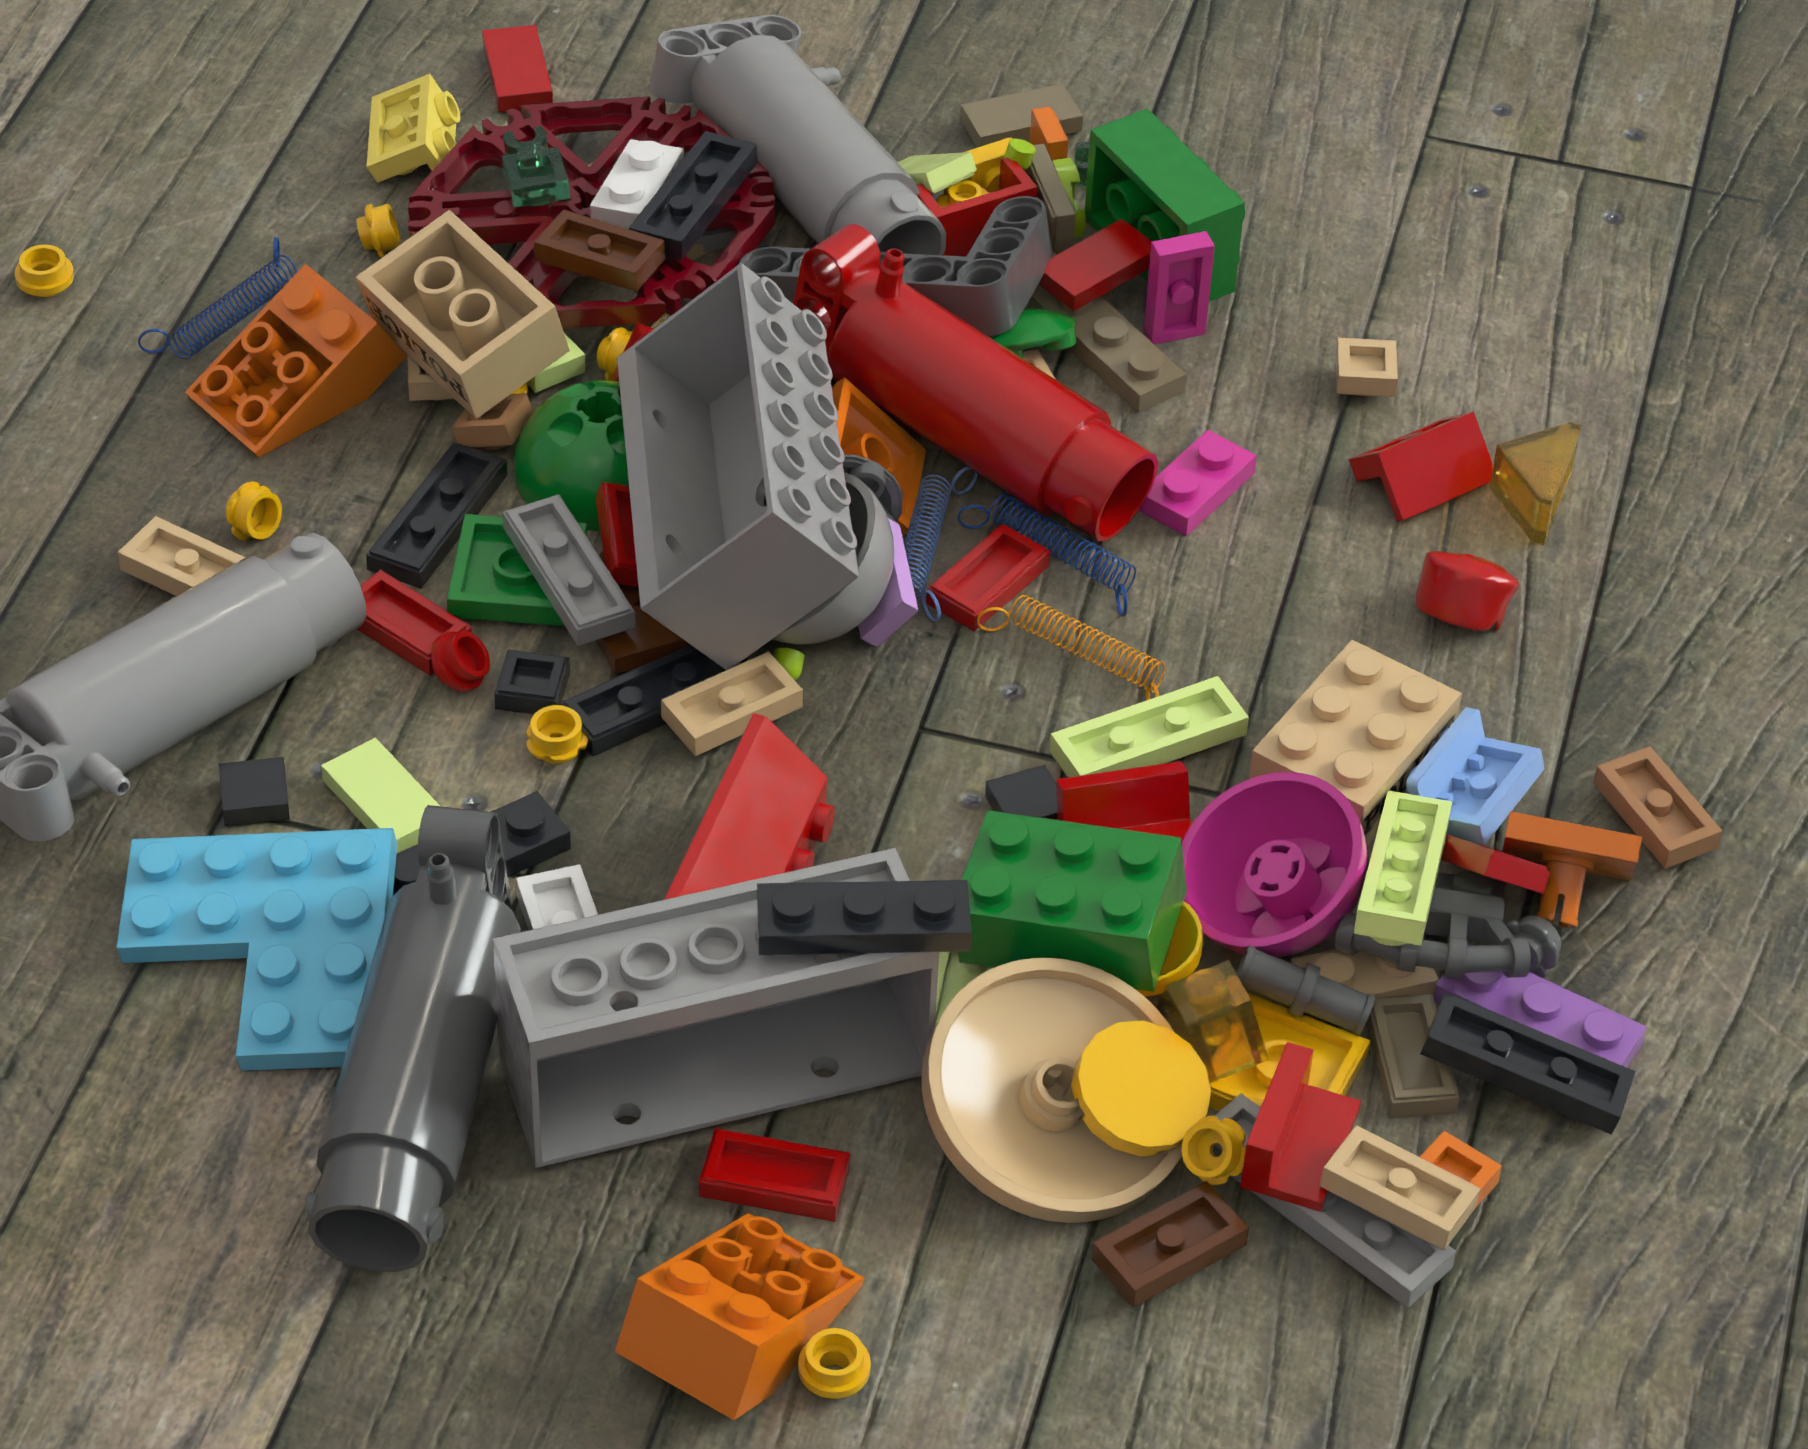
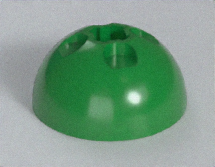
[513,380,629,531]

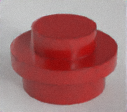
[431,631,490,693]

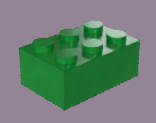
[1085,108,1245,302]
[958,810,1187,992]

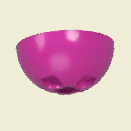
[1182,772,1367,958]

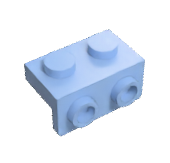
[1405,707,1545,846]

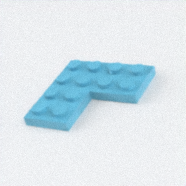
[116,828,398,1071]

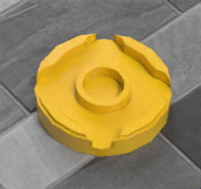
[1071,1020,1211,1157]

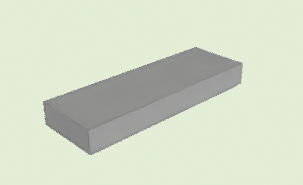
[502,494,635,646]

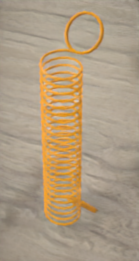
[977,595,1165,700]

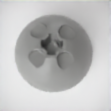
[772,473,894,645]

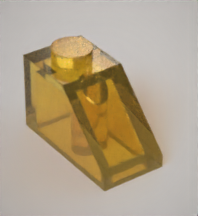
[1161,960,1269,1083]

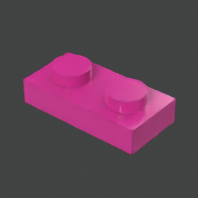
[1143,231,1215,345]
[1139,430,1257,536]

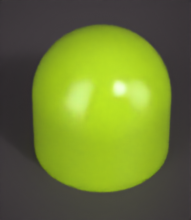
[1004,139,1036,171]
[773,648,805,680]

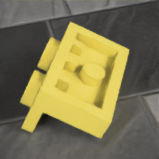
[366,74,460,183]

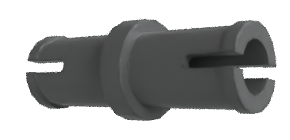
[1233,945,1375,1036]

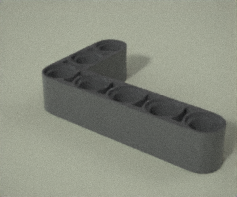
[739,196,1053,336]

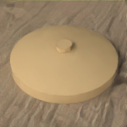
[921,958,1182,1223]

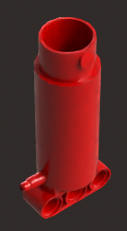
[793,224,1158,542]

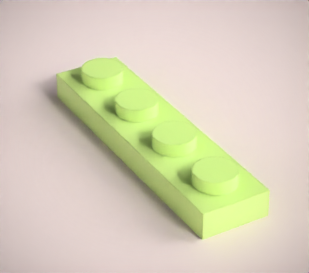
[1354,790,1452,946]

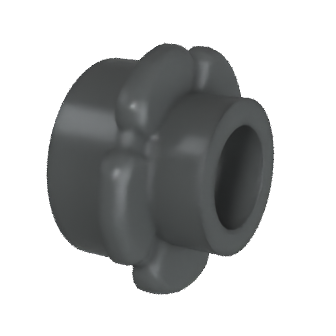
[1505,916,1561,978]

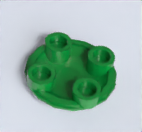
[988,308,1076,358]

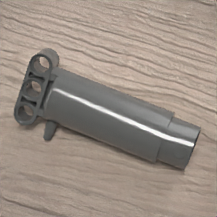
[305,805,520,1272]

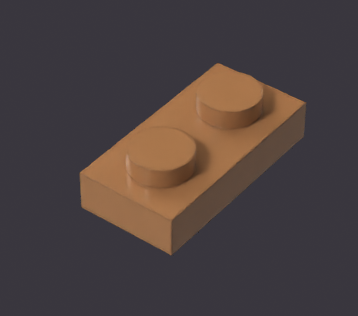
[1593,746,1723,869]

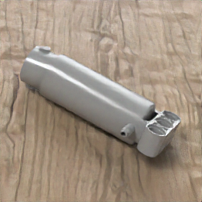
[649,15,946,255]
[0,533,366,842]

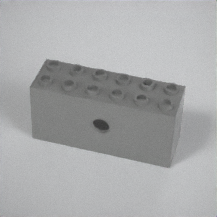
[617,263,859,670]
[493,848,939,1168]

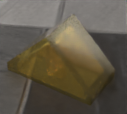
[1489,422,1582,545]

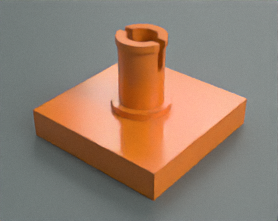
[1502,811,1642,928]

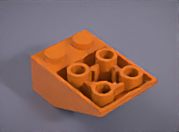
[184,263,407,458]
[615,1213,865,1420]

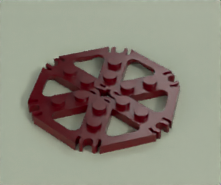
[408,96,776,329]

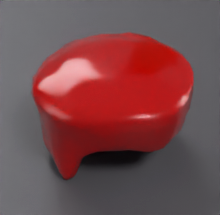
[1416,551,1520,631]

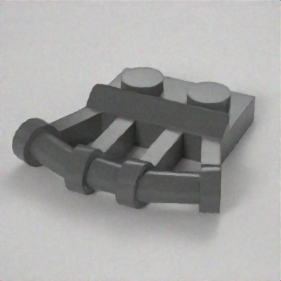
[1335,871,1531,979]

